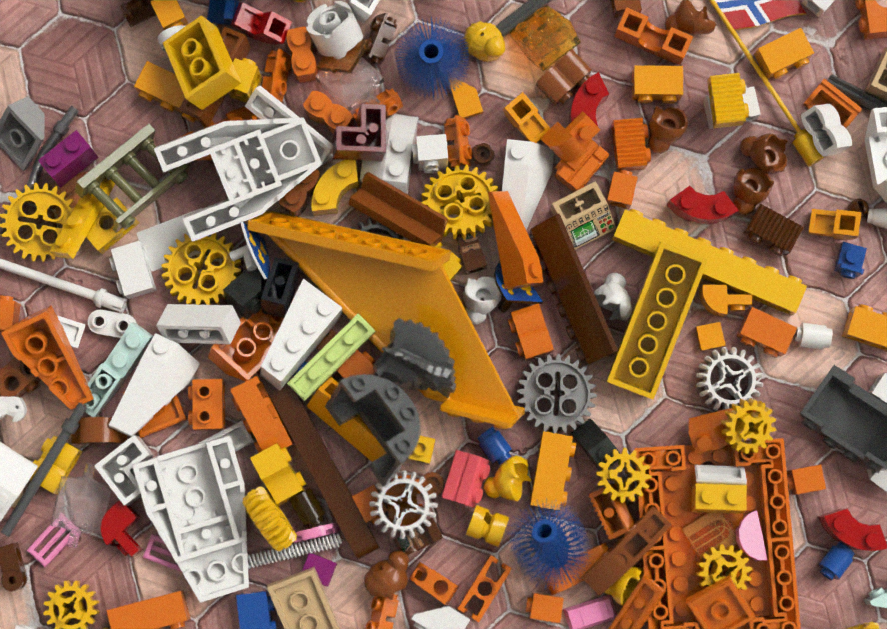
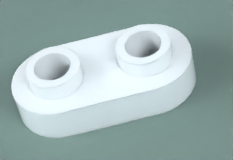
[88,310,138,338]

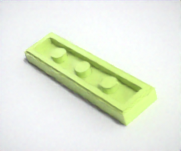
[287,314,376,401]

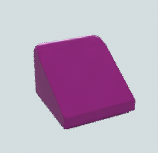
[301,553,337,587]

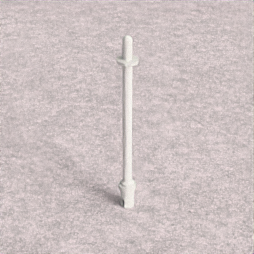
[0,258,127,313]

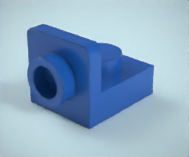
[834,242,867,279]

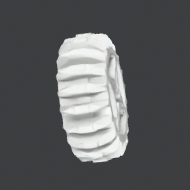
[696,347,763,411]
[369,470,438,539]

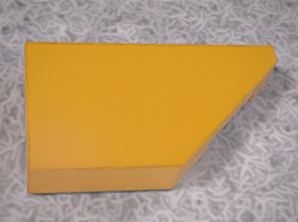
[447,76,483,119]

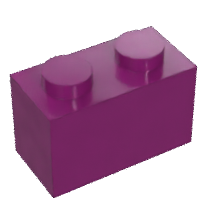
[38,130,99,187]

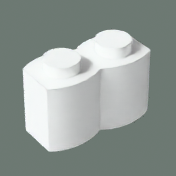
[801,104,852,157]

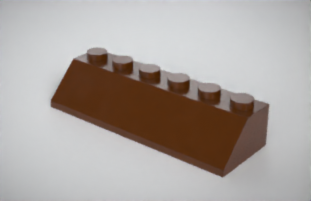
[529,213,618,367]

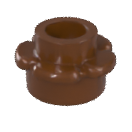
[472,143,495,167]

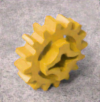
[721,398,776,454]
[595,448,651,503]
[696,544,752,590]
[43,580,100,629]

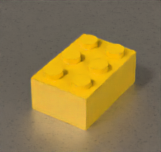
[162,15,241,110]

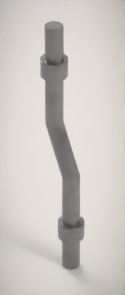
[0,106,79,235]

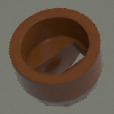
[848,199,869,218]

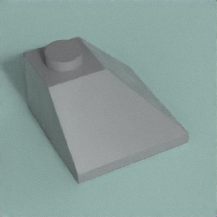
[0,97,45,171]

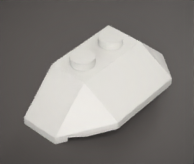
[360,114,419,194]

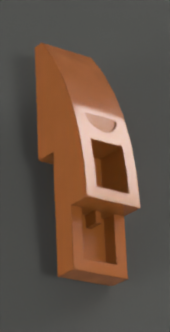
[581,506,672,596]

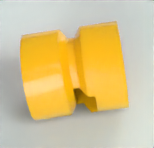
[465,505,509,547]

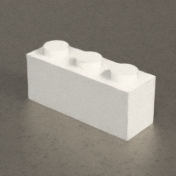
[156,304,241,344]

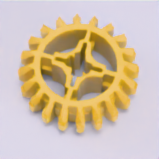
[243,486,297,552]

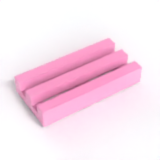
[27,513,81,567]
[143,534,182,572]

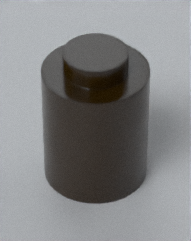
[289,488,325,528]

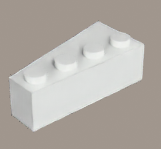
[260,279,342,391]

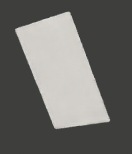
[137,208,212,271]

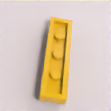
[50,179,115,259]

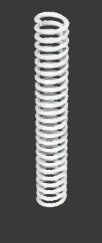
[248,533,342,569]

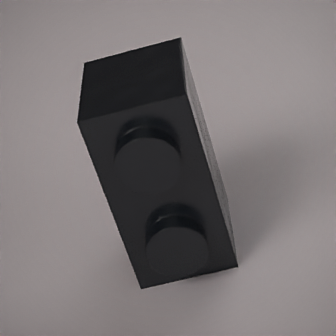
[261,257,300,318]

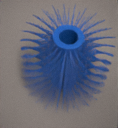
[394,16,470,99]
[509,498,593,590]

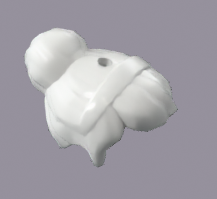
[594,273,633,321]
[463,276,502,325]

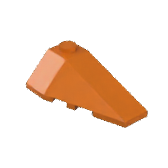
[488,191,543,289]

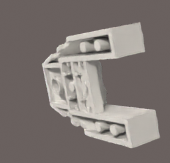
[154,117,322,242]

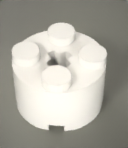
[306,1,363,59]

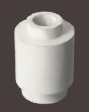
[794,322,832,350]

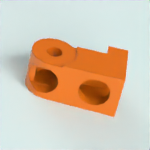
[409,561,459,605]

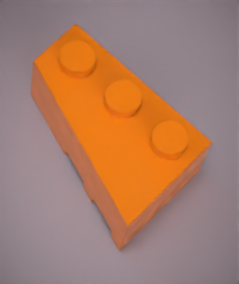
[230,376,294,453]

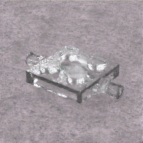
[315,48,384,111]
[50,462,111,548]

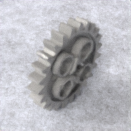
[516,354,597,433]

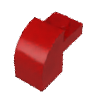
[231,2,292,45]
[101,500,143,557]

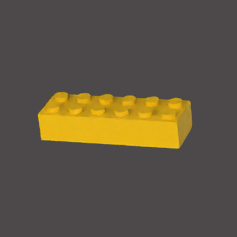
[606,241,708,400]

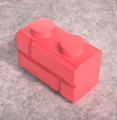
[441,450,490,508]

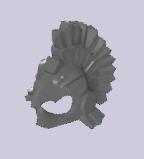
[373,318,456,398]

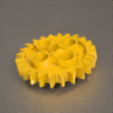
[421,165,498,240]
[0,182,74,262]
[161,233,242,305]

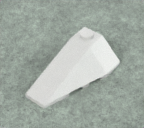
[502,139,554,230]
[109,333,200,437]

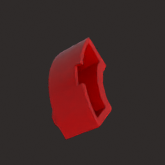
[569,72,609,126]
[666,185,739,224]
[818,508,887,551]

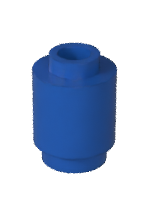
[477,427,512,465]
[818,542,855,581]

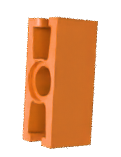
[457,555,512,622]

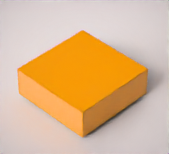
[695,322,726,351]

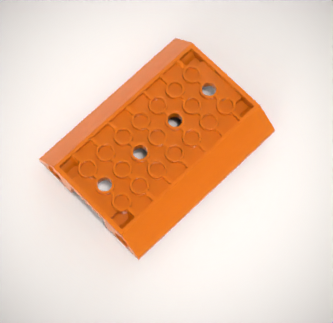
[634,438,801,629]

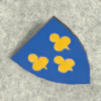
[494,261,543,312]

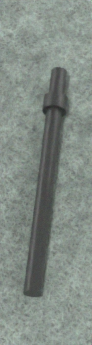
[1,402,88,537]

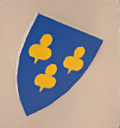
[229,221,270,279]

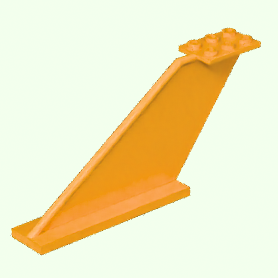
[247,210,525,429]

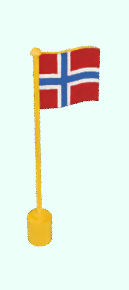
[709,0,826,167]

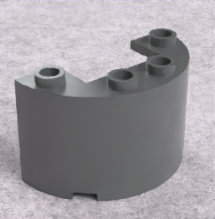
[800,365,887,473]
[325,374,420,487]

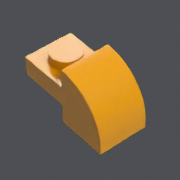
[503,92,550,143]
[809,209,862,240]
[699,285,752,317]

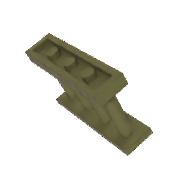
[75,124,190,233]

